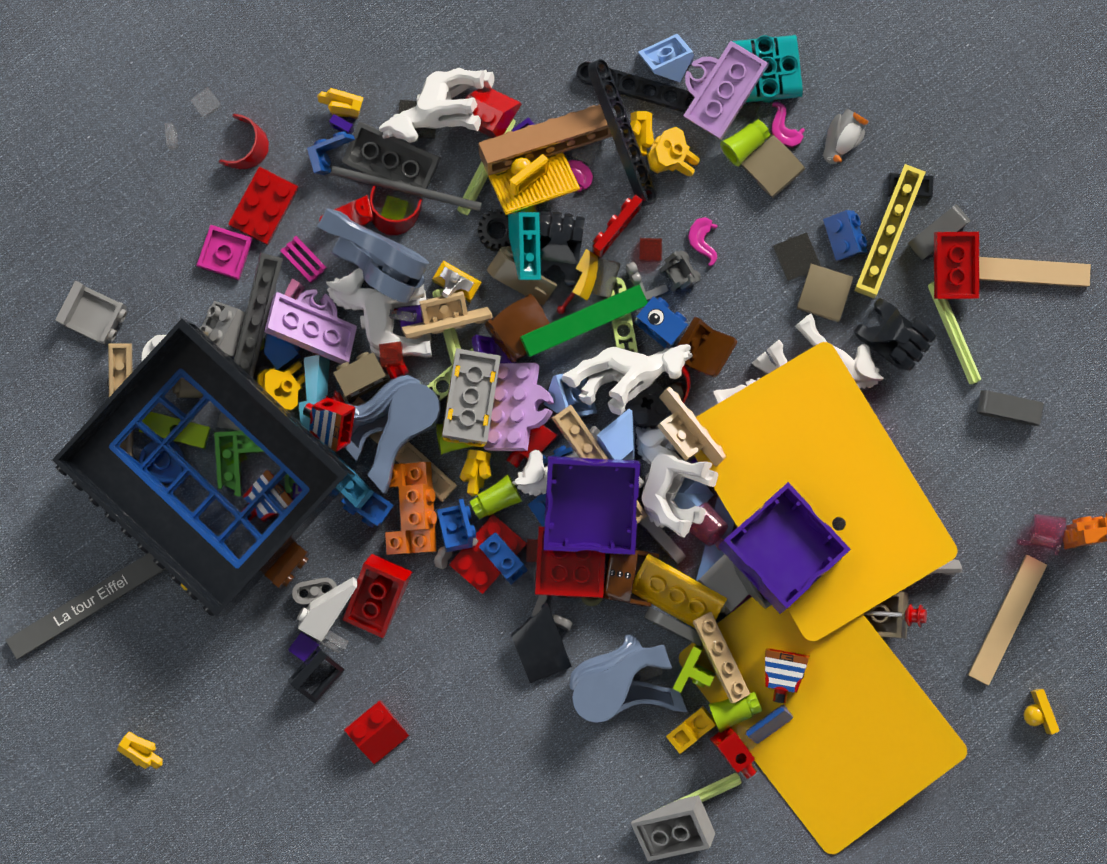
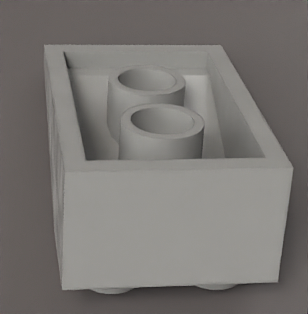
[631,795,715,861]

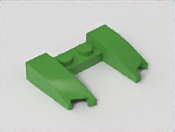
[214,431,296,497]

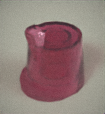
[689,502,728,551]
[1017,514,1066,556]

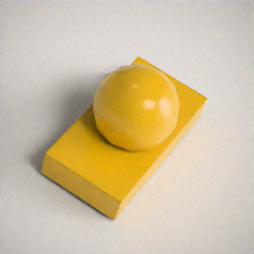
[509,154,548,196]
[1023,689,1059,735]

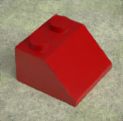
[465,87,522,138]
[344,700,409,764]

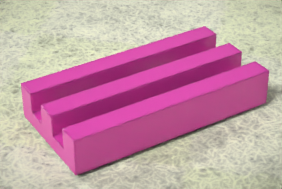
[280,236,327,283]

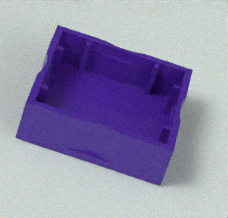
[543,456,640,555]
[718,482,851,614]

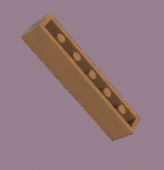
[479,105,612,176]

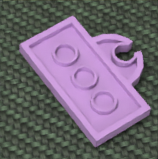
[683,41,769,140]
[264,289,357,364]
[484,363,554,451]

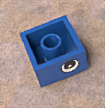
[634,296,688,349]

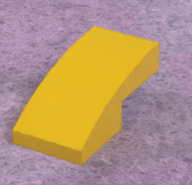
[572,249,598,301]
[666,706,716,754]

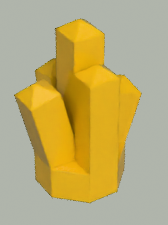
[317,88,364,120]
[630,111,654,157]
[460,450,491,497]
[117,732,163,769]

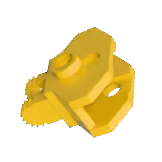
[647,127,700,176]
[257,361,305,410]

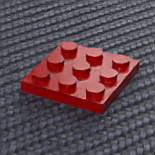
[535,526,605,598]

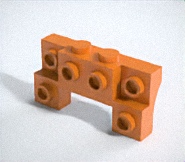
[385,462,437,555]
[1062,513,1107,549]

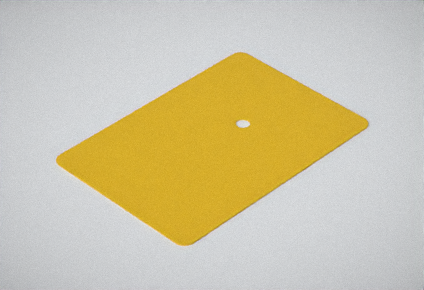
[694,342,957,641]
[679,597,967,854]

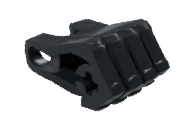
[539,211,585,288]
[853,298,937,371]

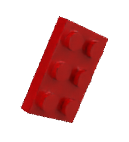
[228,166,299,245]
[592,195,643,260]
[934,232,979,299]
[449,514,527,594]

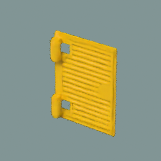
[484,152,580,215]

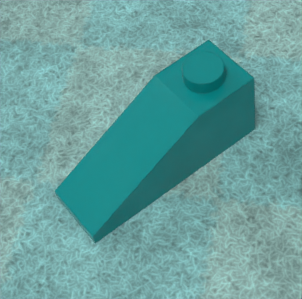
[508,212,541,280]

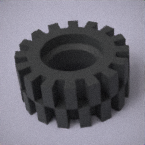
[478,209,511,252]

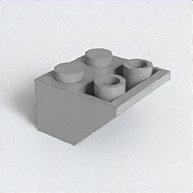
[199,301,245,358]

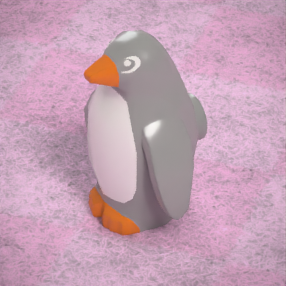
[823,108,869,164]

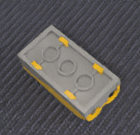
[442,348,501,447]

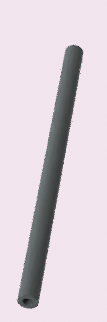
[331,166,482,211]

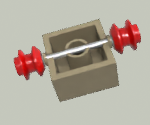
[326,352,409,404]
[863,592,927,639]

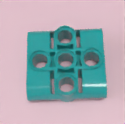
[732,35,803,103]

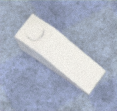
[297,577,357,642]

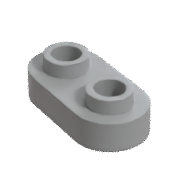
[292,578,337,605]

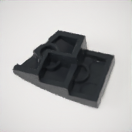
[511,603,572,683]

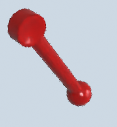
[557,292,576,314]

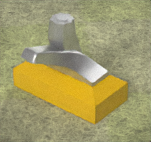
[432,261,482,303]

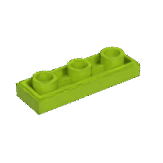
[139,411,211,449]

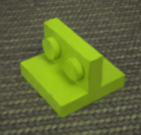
[673,644,716,693]

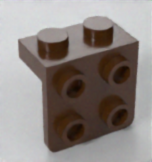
[677,317,737,377]
[264,542,310,589]

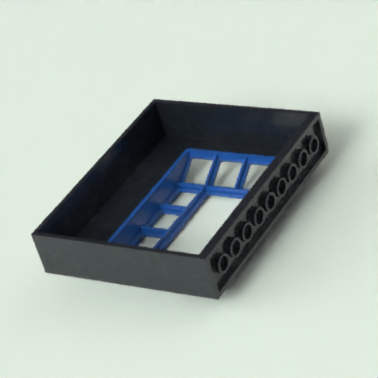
[52,318,355,617]

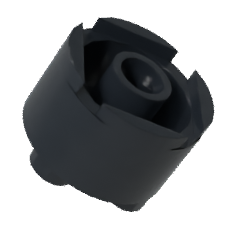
[624,382,668,428]

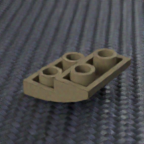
[741,135,805,198]
[797,264,853,322]

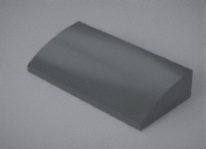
[342,122,441,198]

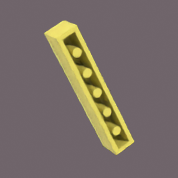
[854,164,925,299]

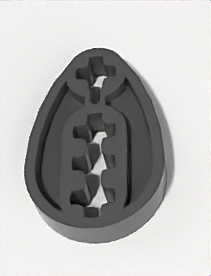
[644,608,703,647]

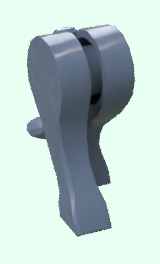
[317,208,429,303]
[345,375,442,494]
[570,635,687,723]

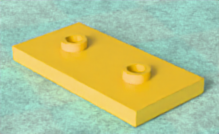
[632,554,728,628]

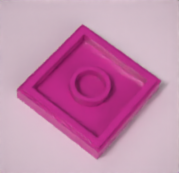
[196,225,253,280]

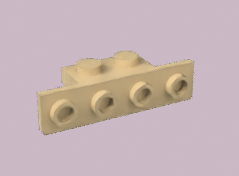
[402,291,493,339]
[657,387,726,467]
[693,612,750,703]

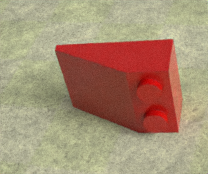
[343,554,412,638]

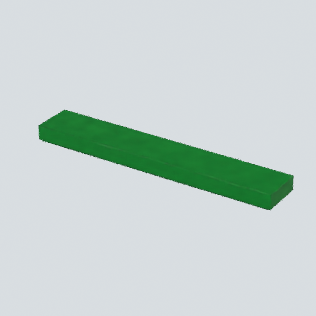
[520,284,648,357]

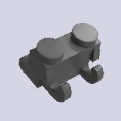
[659,250,701,292]

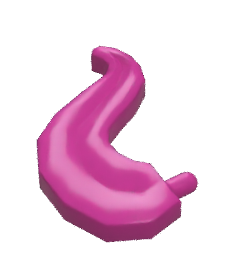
[771,102,805,148]
[568,160,593,193]
[688,217,718,267]

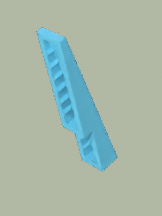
[299,355,330,445]

